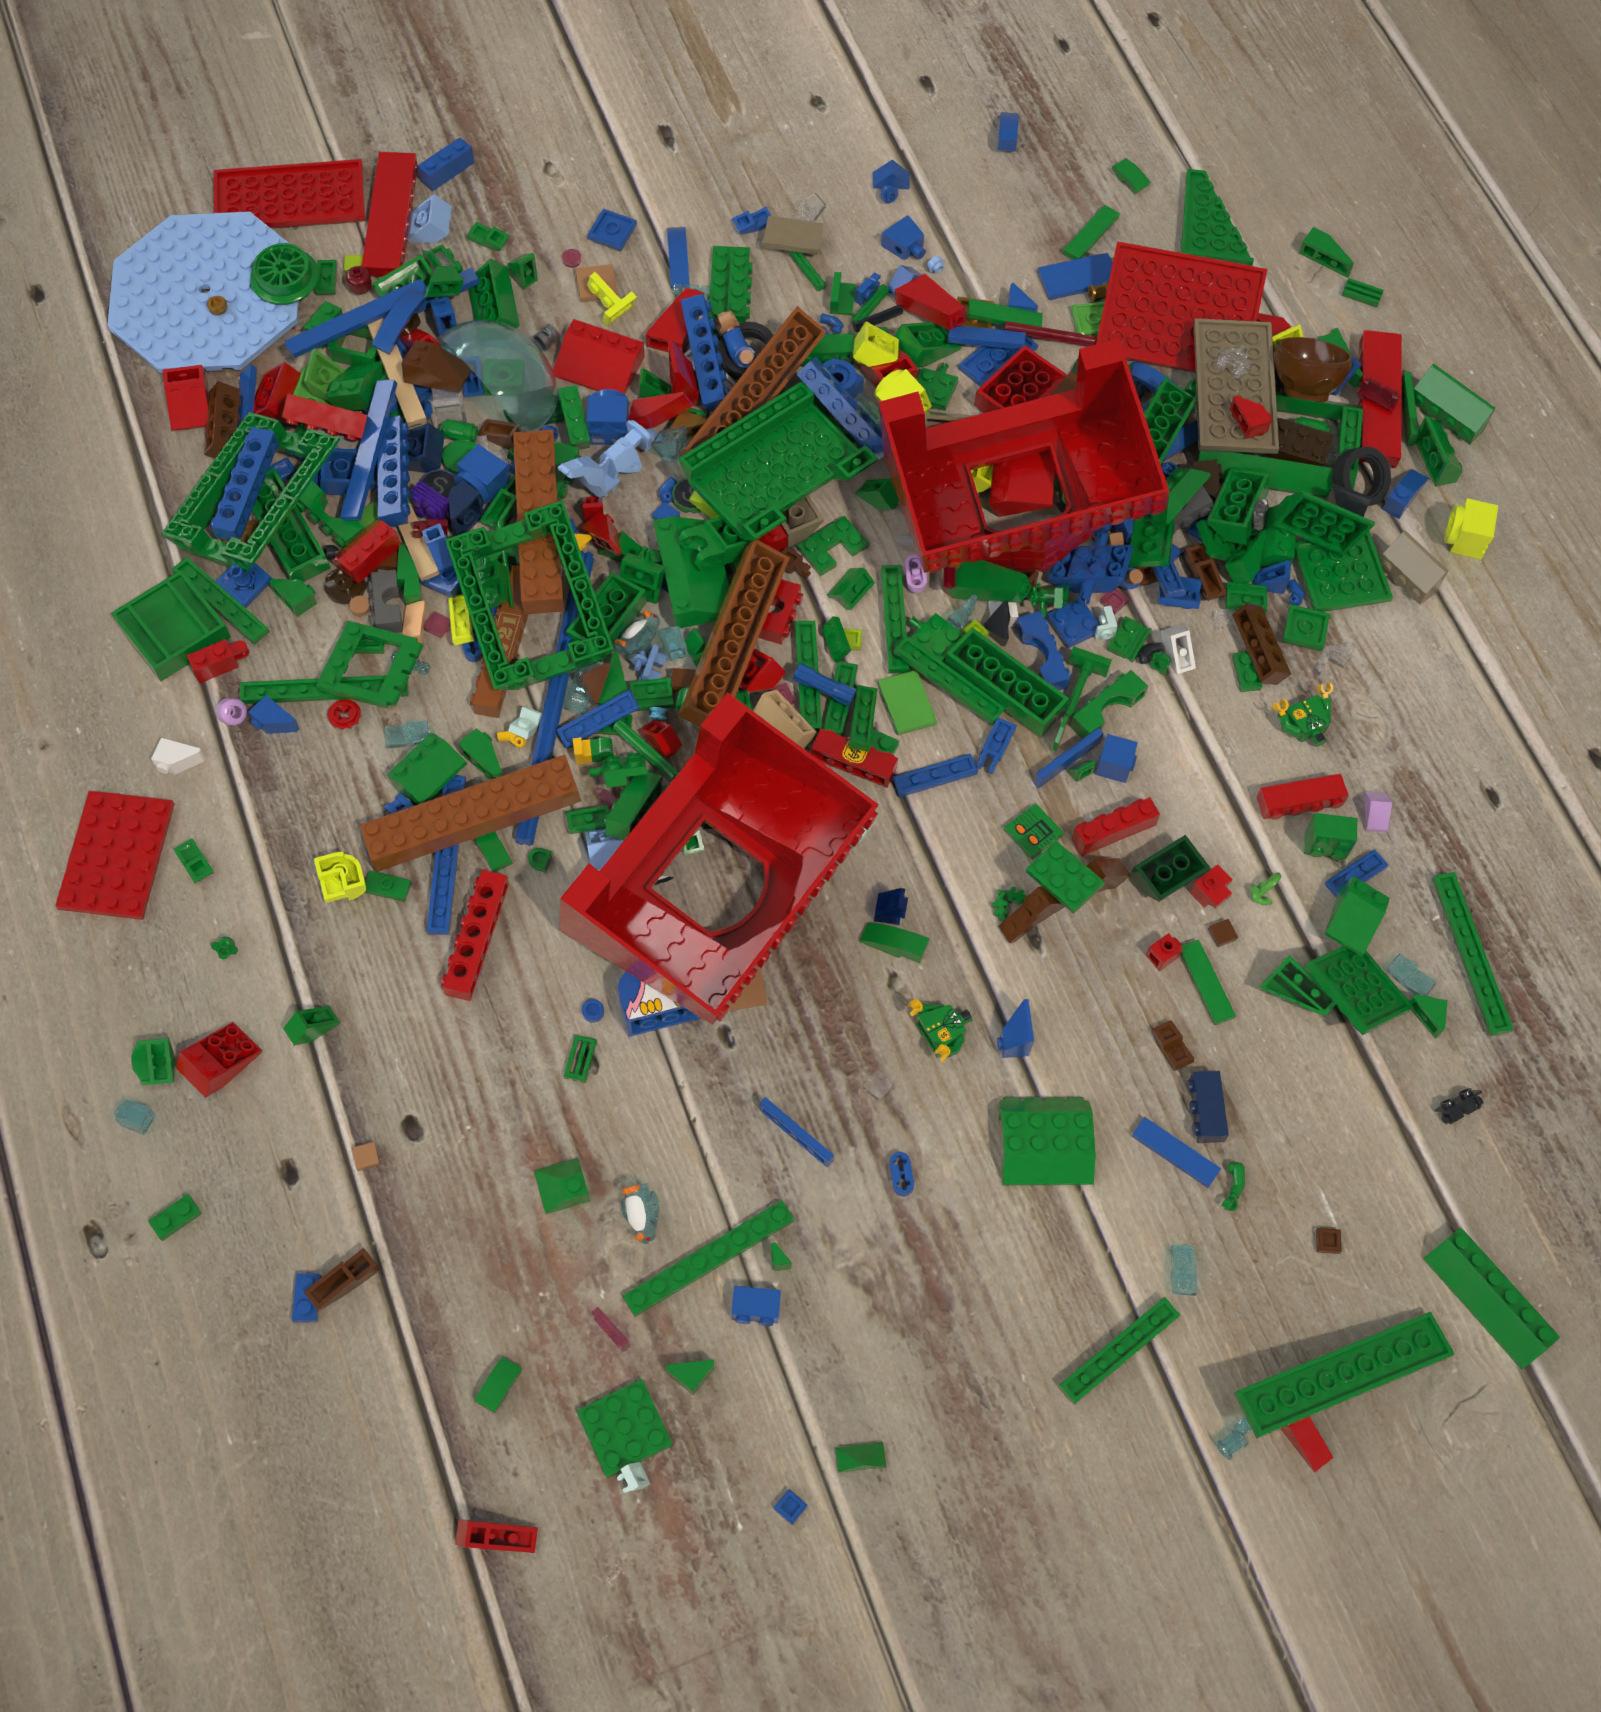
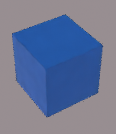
[1095,734,1138,783]

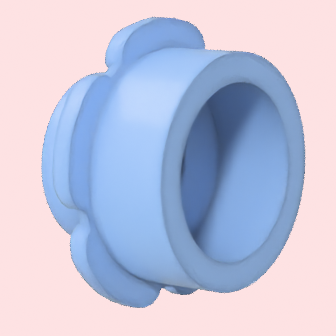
[927,256,945,273]

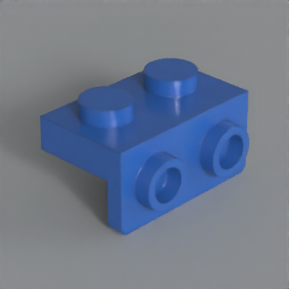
[1158,577,1202,609]

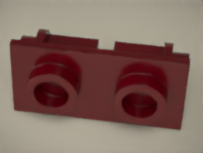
[1357,377,1400,411]

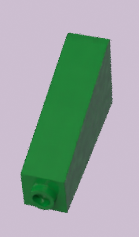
[948,560,1032,603]

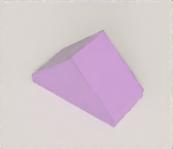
[1364,791,1392,832]

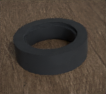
[719,322,773,380]
[1332,446,1391,506]

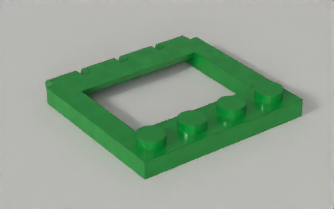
[316,621,424,709]

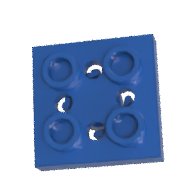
[216,563,273,608]

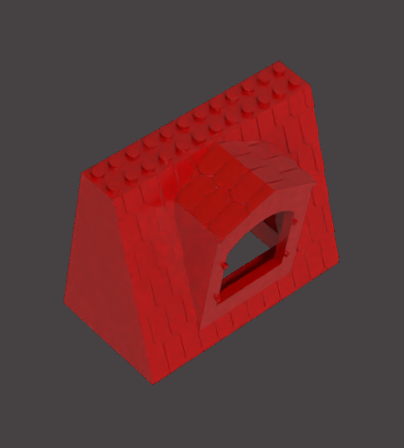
[878,338,1169,573]
[559,692,879,1025]

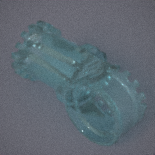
[1216,1417,1252,1460]

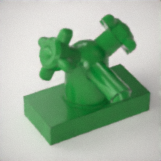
[1026,583,1069,618]

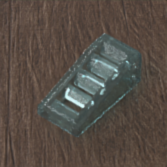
[947,594,977,632]
[564,668,589,715]

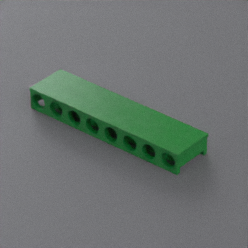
[1144,375,1197,464]

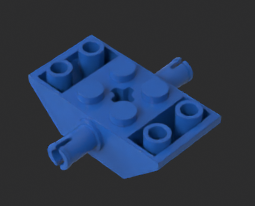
[1048,532,1134,605]

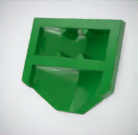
[131,1037,175,1085]

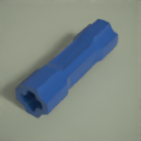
[792,663,857,706]

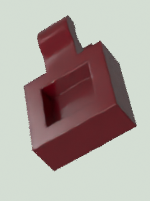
[413,519,448,538]

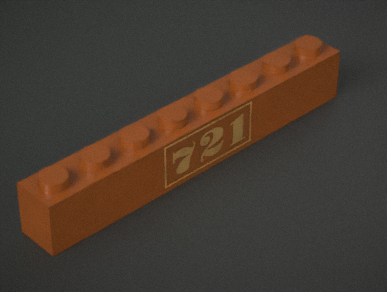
[470,565,529,718]

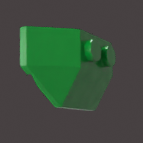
[1148,468,1211,525]

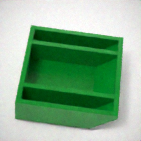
[111,570,231,681]

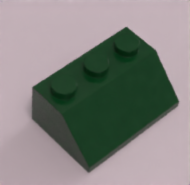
[1130,835,1211,902]

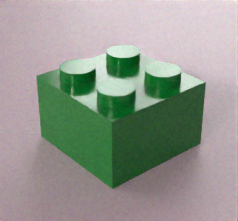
[1304,813,1358,860]

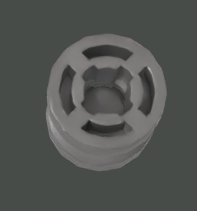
[533,324,560,351]

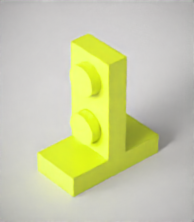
[587,272,637,326]

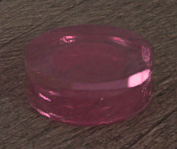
[562,249,581,268]

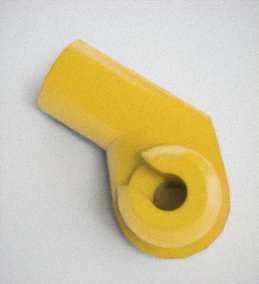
[497,730,526,748]

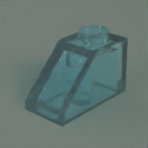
[651,426,687,462]

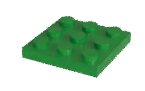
[577,1379,673,1479]

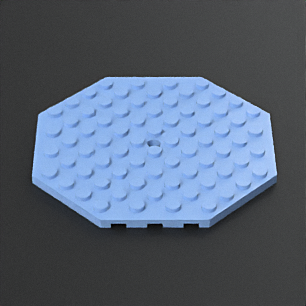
[107,212,301,373]

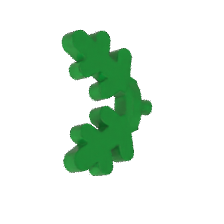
[991,886,1027,922]

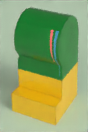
[573,737,614,765]

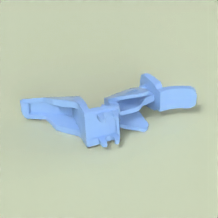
[557,420,664,498]

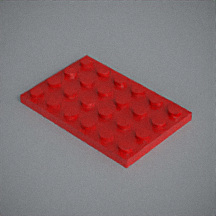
[55,791,175,920]

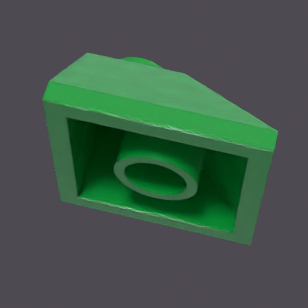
[534,1158,590,1214]

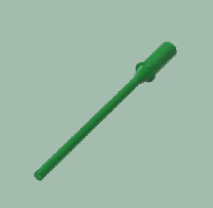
[496,520,514,608]

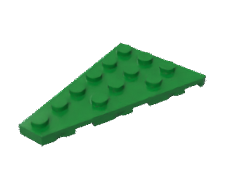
[1181,169,1254,266]

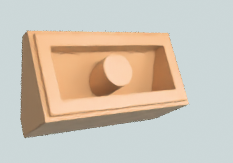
[402,601,427,643]

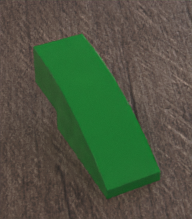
[480,475,517,529]
[397,545,423,605]
[859,922,930,963]

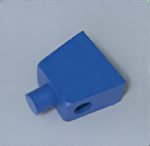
[881,215,926,260]

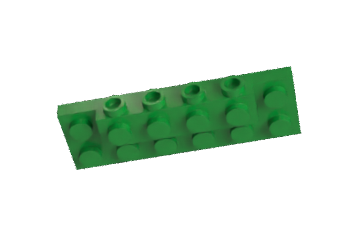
[709,246,753,340]

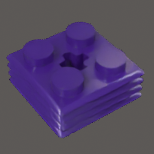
[411,480,451,525]

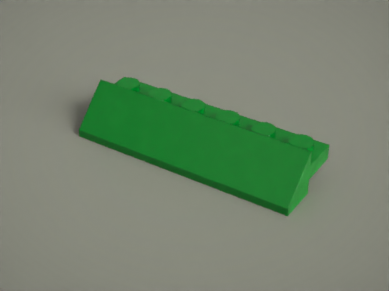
[1423,1227,1561,1370]

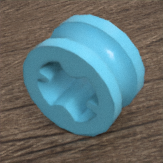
[649,707,668,720]

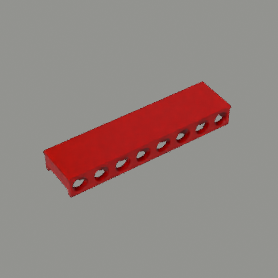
[361,151,418,276]
[1358,330,1402,469]

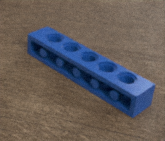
[681,294,729,412]
[797,357,884,463]
[378,415,411,527]
[211,427,279,540]

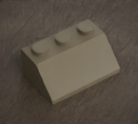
[781,495,824,548]
[1380,531,1448,605]

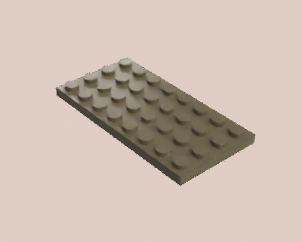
[1193,318,1279,454]

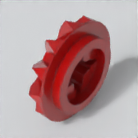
[327,699,361,731]

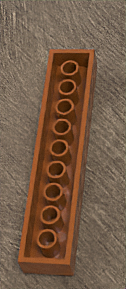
[679,306,827,457]
[513,430,565,615]
[678,540,790,727]
[360,755,581,872]

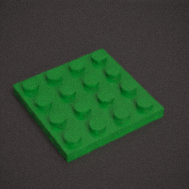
[1295,531,1393,612]
[1305,946,1414,1036]

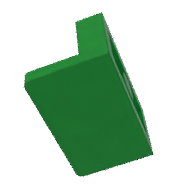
[830,272,856,316]
[827,568,875,610]

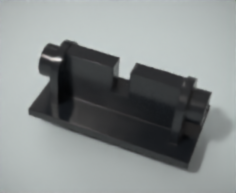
[1434,1088,1483,1124]

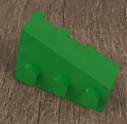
[1258,955,1336,1016]

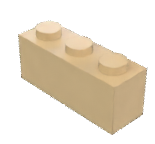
[753,690,816,749]

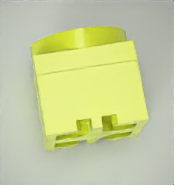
[875,369,932,411]
[1444,498,1499,560]

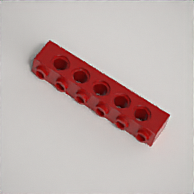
[441,870,509,1001]

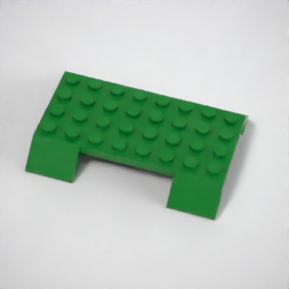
[678,381,879,541]

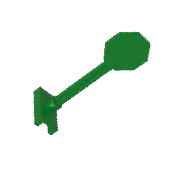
[1052,646,1112,751]

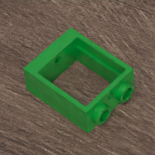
[328,325,381,365]

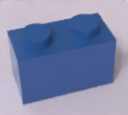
[731,1286,781,1326]

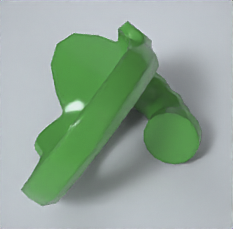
[1250,872,1282,906]

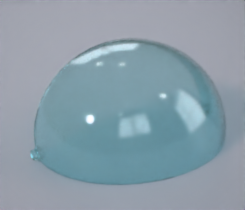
[437,319,558,432]

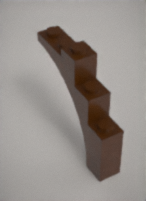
[998,858,1131,943]

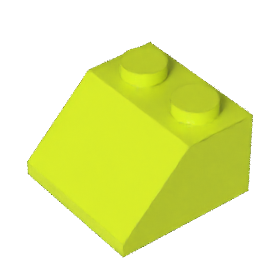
[853,321,899,367]

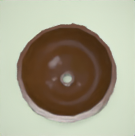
[1273,337,1352,402]

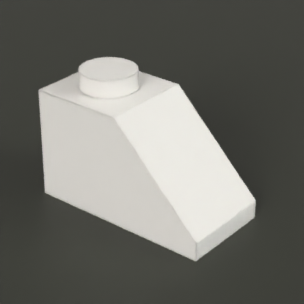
[1160,625,1196,674]
[151,738,205,774]

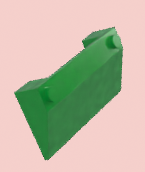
[653,516,729,629]

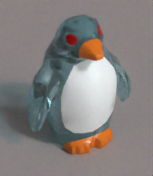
[613,610,660,662]
[621,1183,659,1244]

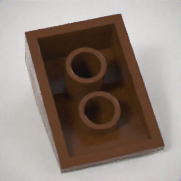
[401,340,473,393]

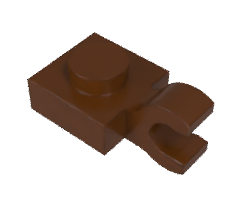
[781,547,811,579]

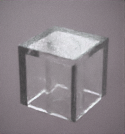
[430,388,467,426]

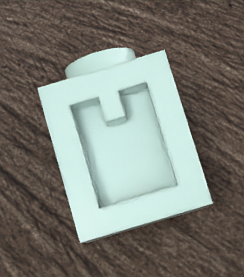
[1094,606,1117,640]
[509,706,542,739]

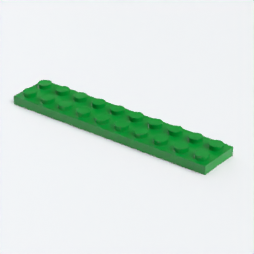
[1234,1312,1455,1439]

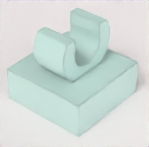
[617,1462,650,1492]

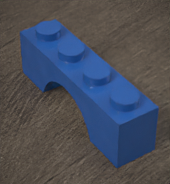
[1016,611,1071,691]

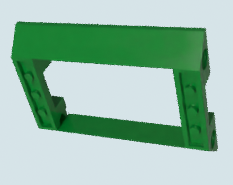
[1197,392,1363,498]
[161,412,340,572]
[445,500,614,691]

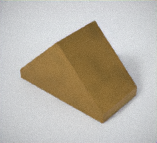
[669,410,707,444]

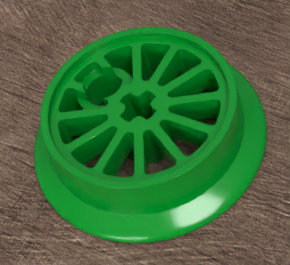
[250,243,319,304]

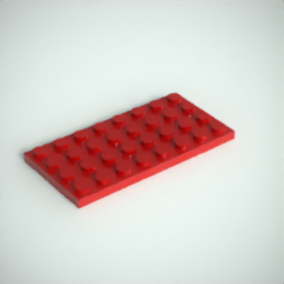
[214,159,365,228]

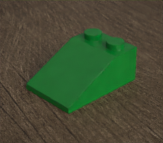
[894,322,962,367]
[326,361,384,411]
[1325,876,1390,957]

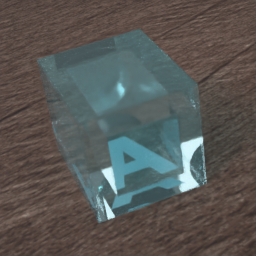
[659,626,687,662]
[114,1098,155,1135]

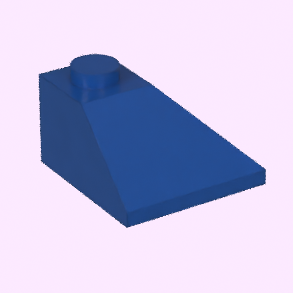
[997,999,1034,1058]

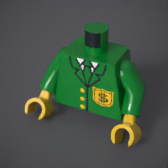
[1272,682,1333,747]
[907,999,973,1062]

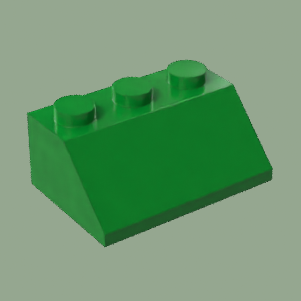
[373,254,433,297]
[1415,416,1462,487]
[1252,505,1295,567]
[387,732,467,804]

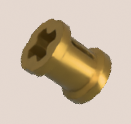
[1088,281,1109,302]

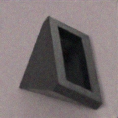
[982,601,1009,646]

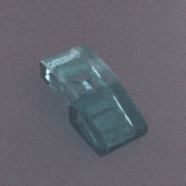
[384,721,429,749]
[1387,954,1436,996]
[1170,1245,1197,1296]

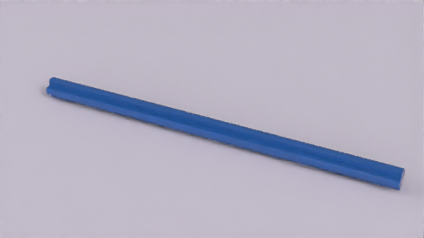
[515,551,594,846]

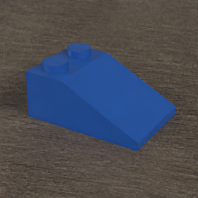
[320,448,378,495]

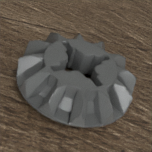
[1252,498,1269,530]

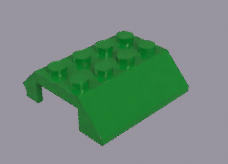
[998,1097,1096,1186]

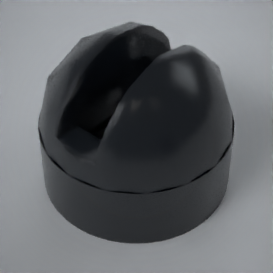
[324,545,339,561]

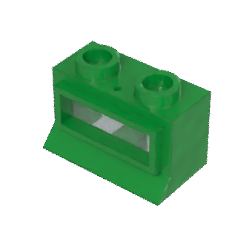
[422,244,463,273]

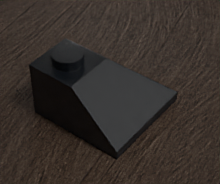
[1326,484,1372,517]

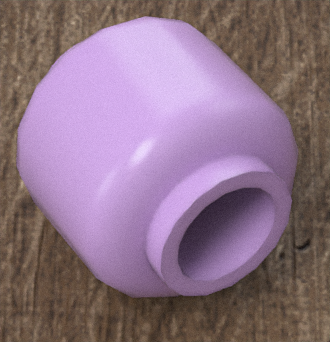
[216,698,247,725]

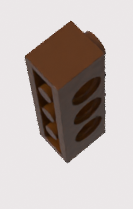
[204,381,241,459]
[1232,603,1291,685]

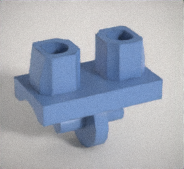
[630,644,667,681]

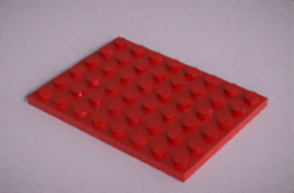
[1096,241,1268,373]

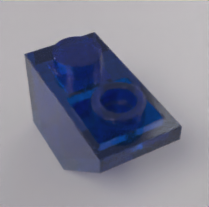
[874,888,908,926]

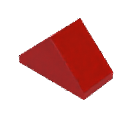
[582,496,604,523]

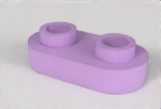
[904,555,927,593]

